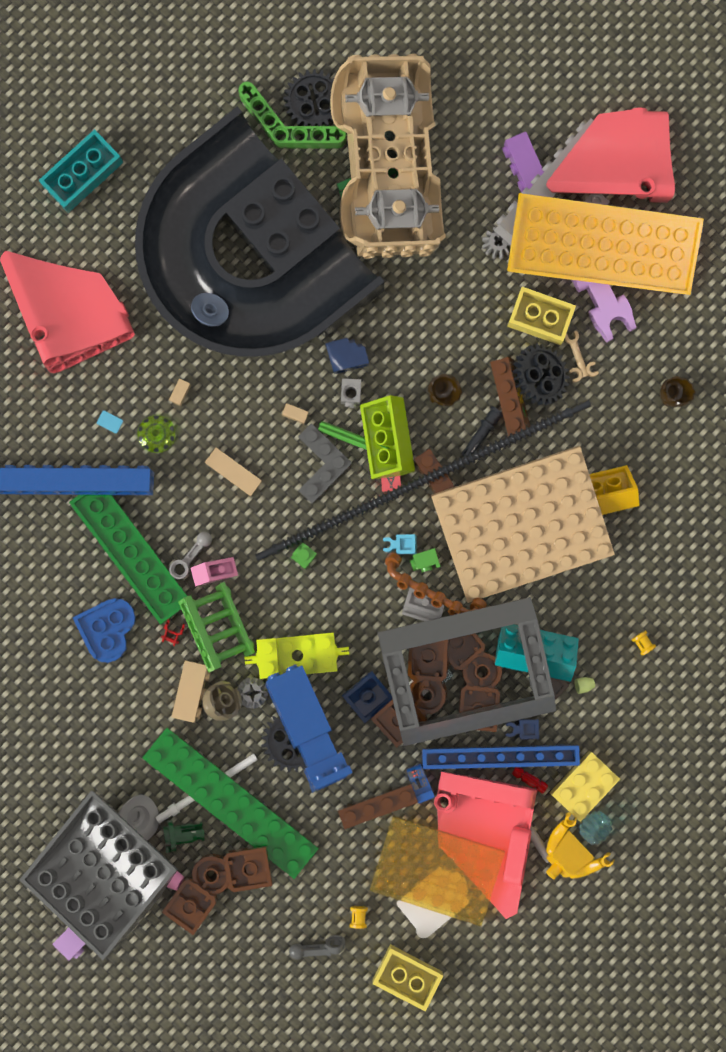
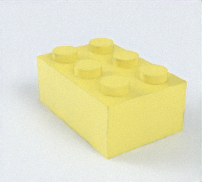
[507,287,576,346]
[550,751,620,822]
[373,944,443,1012]

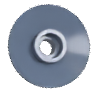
[191,293,229,326]

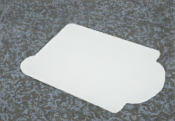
[397,866,469,938]

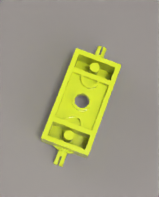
[244,633,349,679]

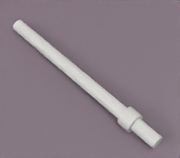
[155,754,258,823]

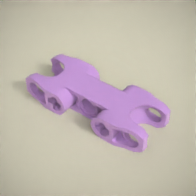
[572,280,636,342]

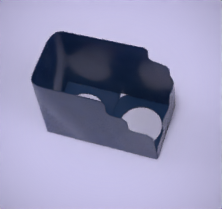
[325,338,369,375]

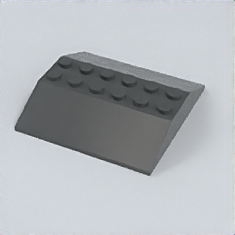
[20,790,178,960]

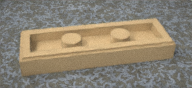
[205,448,262,496]

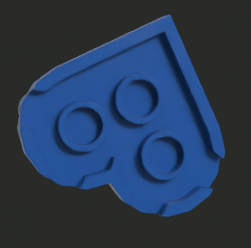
[73,598,136,663]

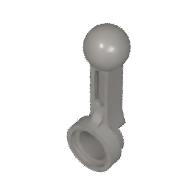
[169,532,212,579]

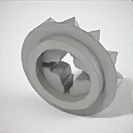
[237,677,268,708]

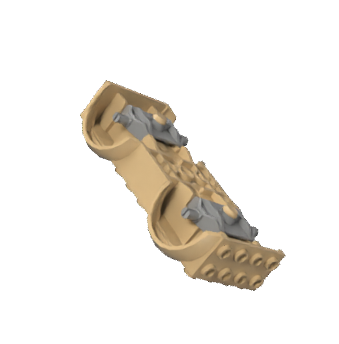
[330,54,446,259]

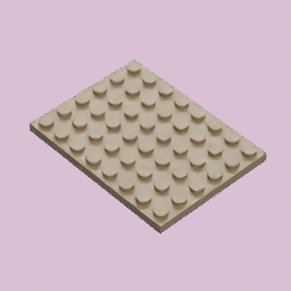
[431,445,615,603]

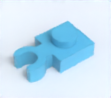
[383,534,417,555]

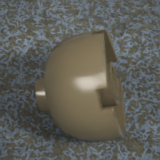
[202,681,242,721]

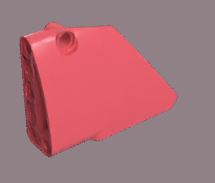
[434,771,537,919]

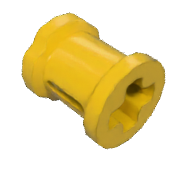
[631,630,656,656]
[350,906,368,929]

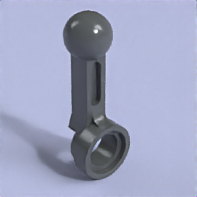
[289,935,345,960]

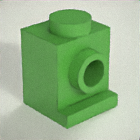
[291,543,317,570]
[410,548,440,573]

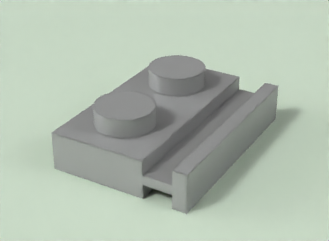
[402,588,444,621]

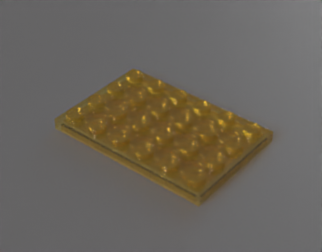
[369,816,505,926]

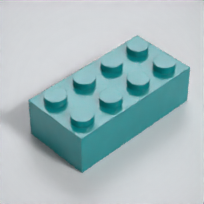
[39,129,123,213]
[495,624,579,682]

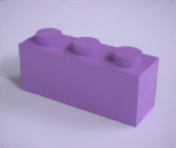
[502,132,544,192]

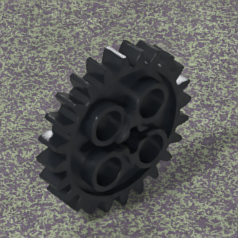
[283,69,334,126]
[513,343,570,406]
[261,716,306,773]

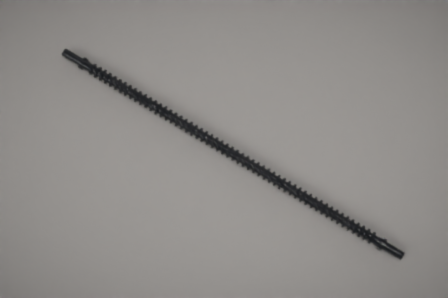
[255,400,591,561]

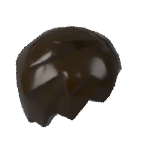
[428,374,462,406]
[660,376,696,408]

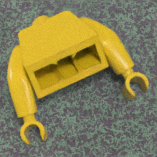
[546,812,615,879]

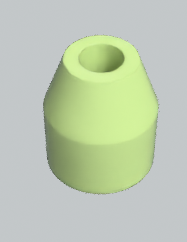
[574,677,595,694]

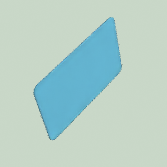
[97,411,123,433]

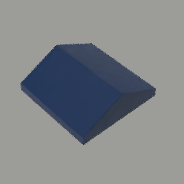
[342,671,393,723]

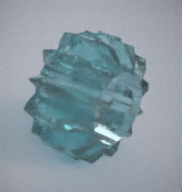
[579,811,613,845]

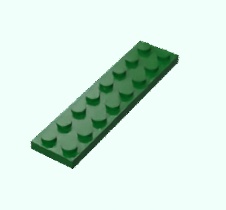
[69,495,187,625]

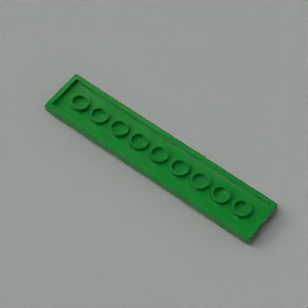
[142,727,319,879]

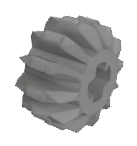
[482,227,511,259]

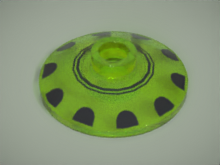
[137,415,176,453]

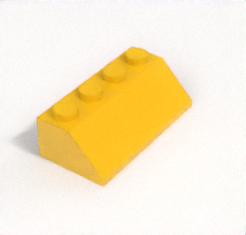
[589,465,639,515]

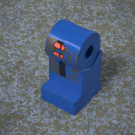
[406,764,435,804]

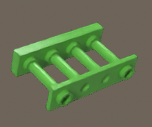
[178,582,255,673]

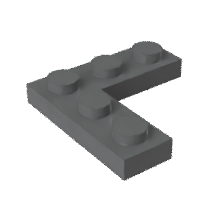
[298,423,352,504]

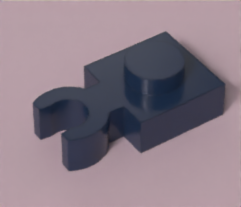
[505,719,539,739]

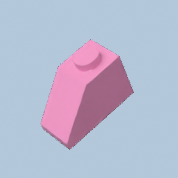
[191,557,238,586]

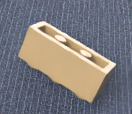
[171,660,211,723]

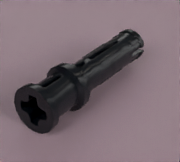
[461,406,503,457]

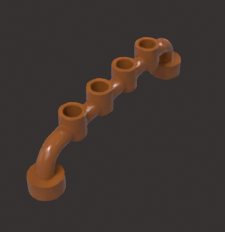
[385,553,487,615]

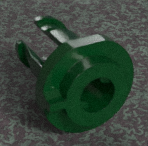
[163,820,205,853]

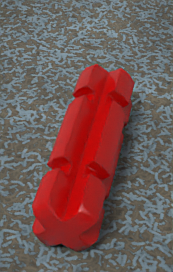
[512,767,548,793]

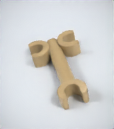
[564,331,599,383]

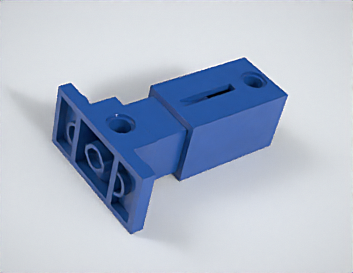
[265,664,353,793]

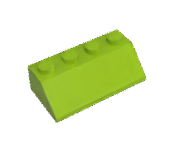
[360,395,415,479]

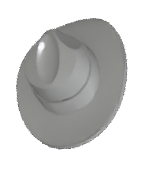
[118,794,159,840]

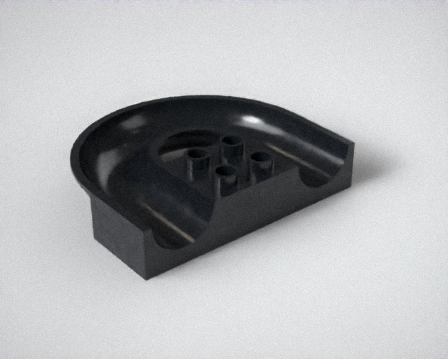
[135,106,384,357]

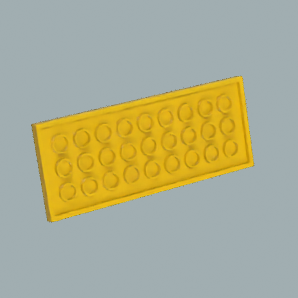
[507,193,704,295]

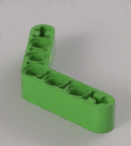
[238,82,346,149]

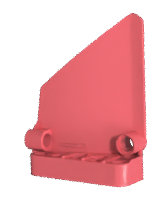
[546,107,675,203]
[0,251,135,373]

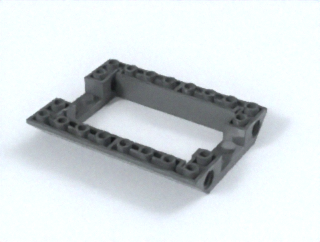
[377,597,556,746]

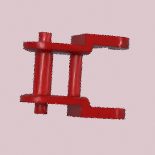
[161,618,186,647]

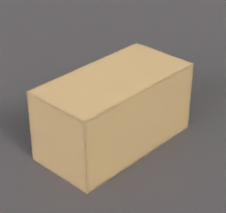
[169,379,191,406]
[282,403,309,424]

